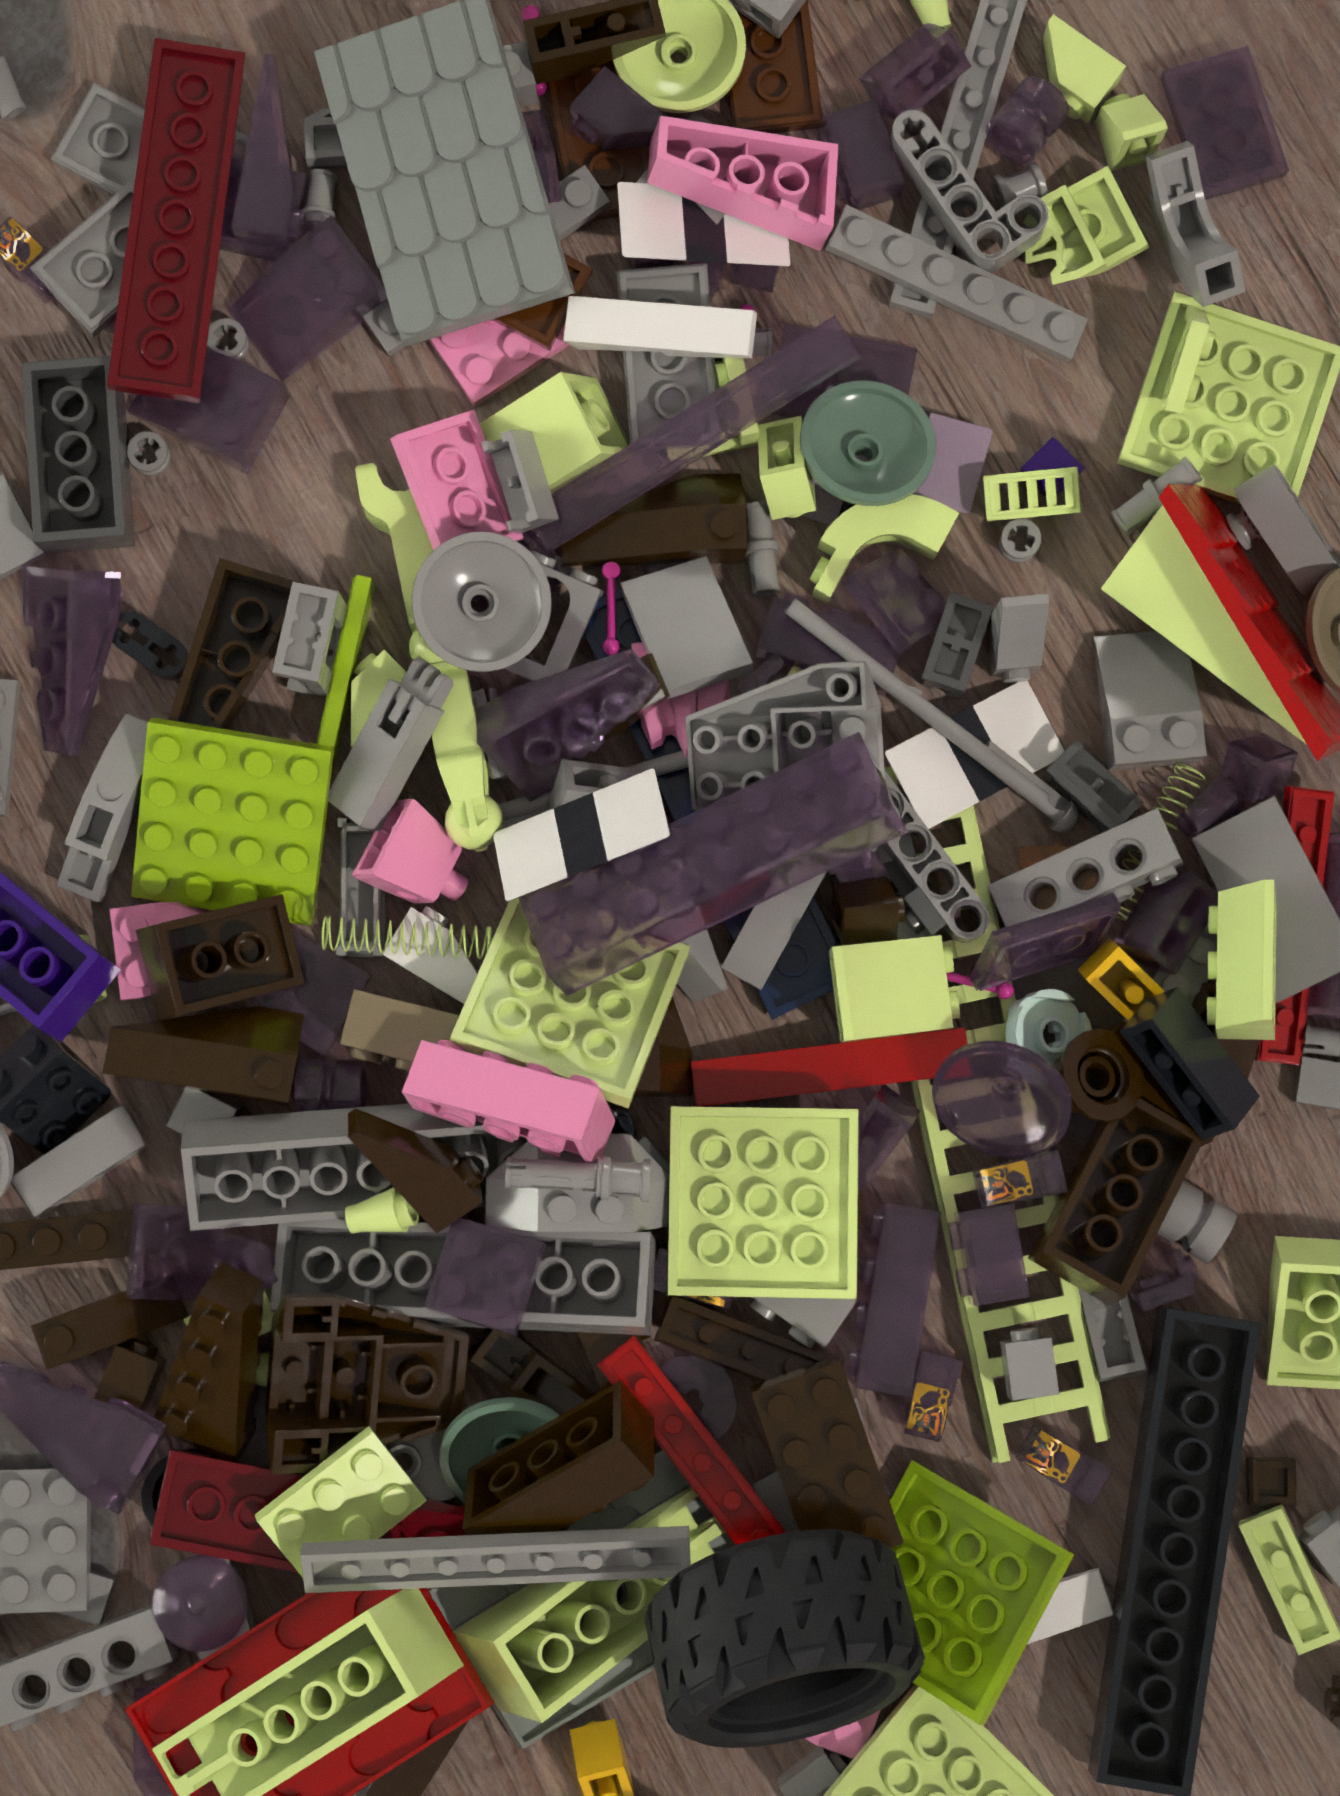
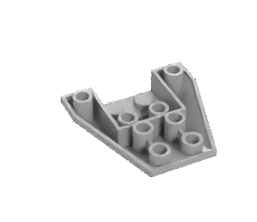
[685,661,886,852]

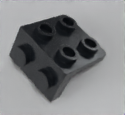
[0,1024,111,1154]

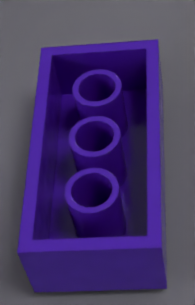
[0,870,121,1042]

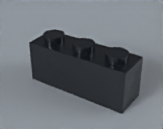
[1120,987,1260,1140]

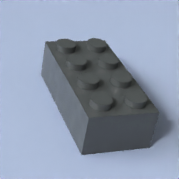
[22,356,135,554]

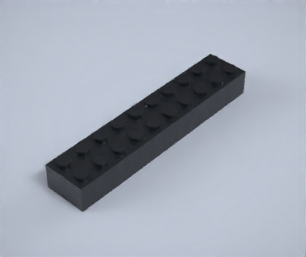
[1088,1305,1260,1796]

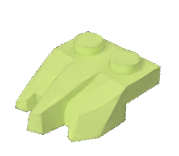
[1023,165,1150,285]

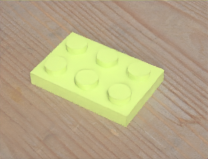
[255,1426,427,1578]

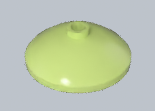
[613,0,746,113]

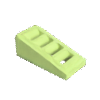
[983,467,1081,521]

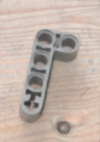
[890,110,1049,273]

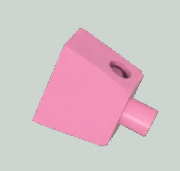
[352,798,468,904]

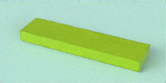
[316,575,376,761]

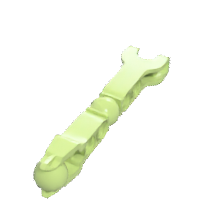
[355,463,503,852]

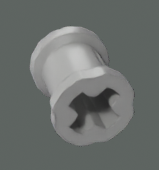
[991,162,1048,209]

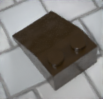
[136,894,305,1020]

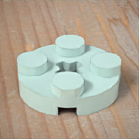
[1005,989,1092,1083]

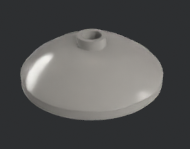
[412,532,551,672]

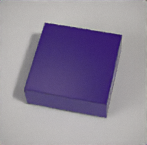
[1019,437,1085,497]

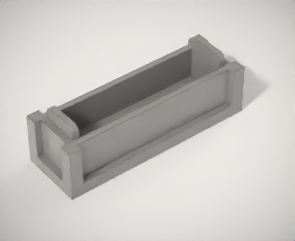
[336,818,386,958]

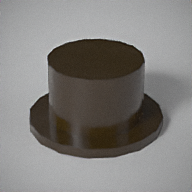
[1050,1028,1144,1122]

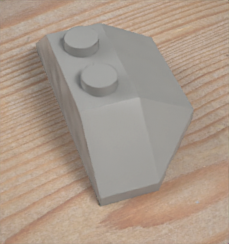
[484,1133,670,1233]

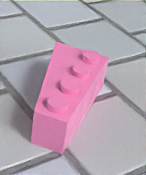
[647,116,838,251]
[402,1040,616,1163]

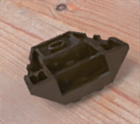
[265,1293,469,1474]

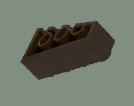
[168,558,304,729]
[150,1261,264,1461]

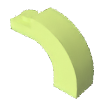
[809,494,959,604]

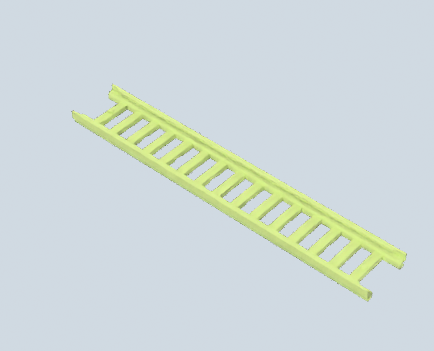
[868,766,1111,1463]

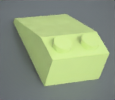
[1266,1236,1340,1389]

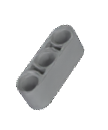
[1234,464,1340,596]
[11,1106,148,1219]

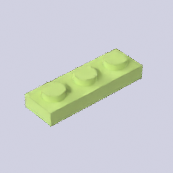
[1238,1504,1340,1655]

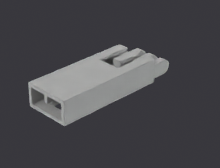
[328,657,453,831]

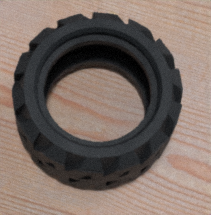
[645,1529,925,1748]

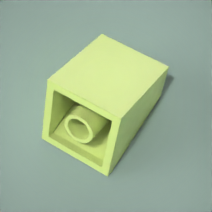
[480,372,636,498]
[828,935,960,1043]

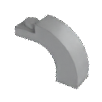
[1145,141,1246,307]

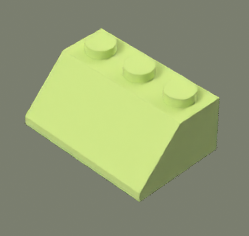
[1207,880,1277,1040]

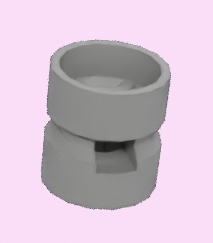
[1157,1180,1237,1264]

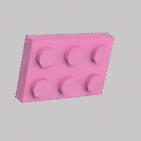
[429,320,570,407]
[390,410,524,550]

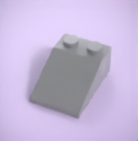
[1093,631,1207,771]

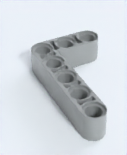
[761,770,989,943]

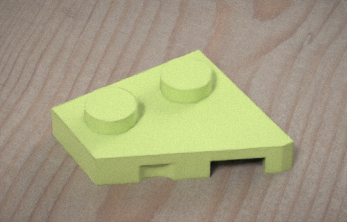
[1162,306,1215,414]

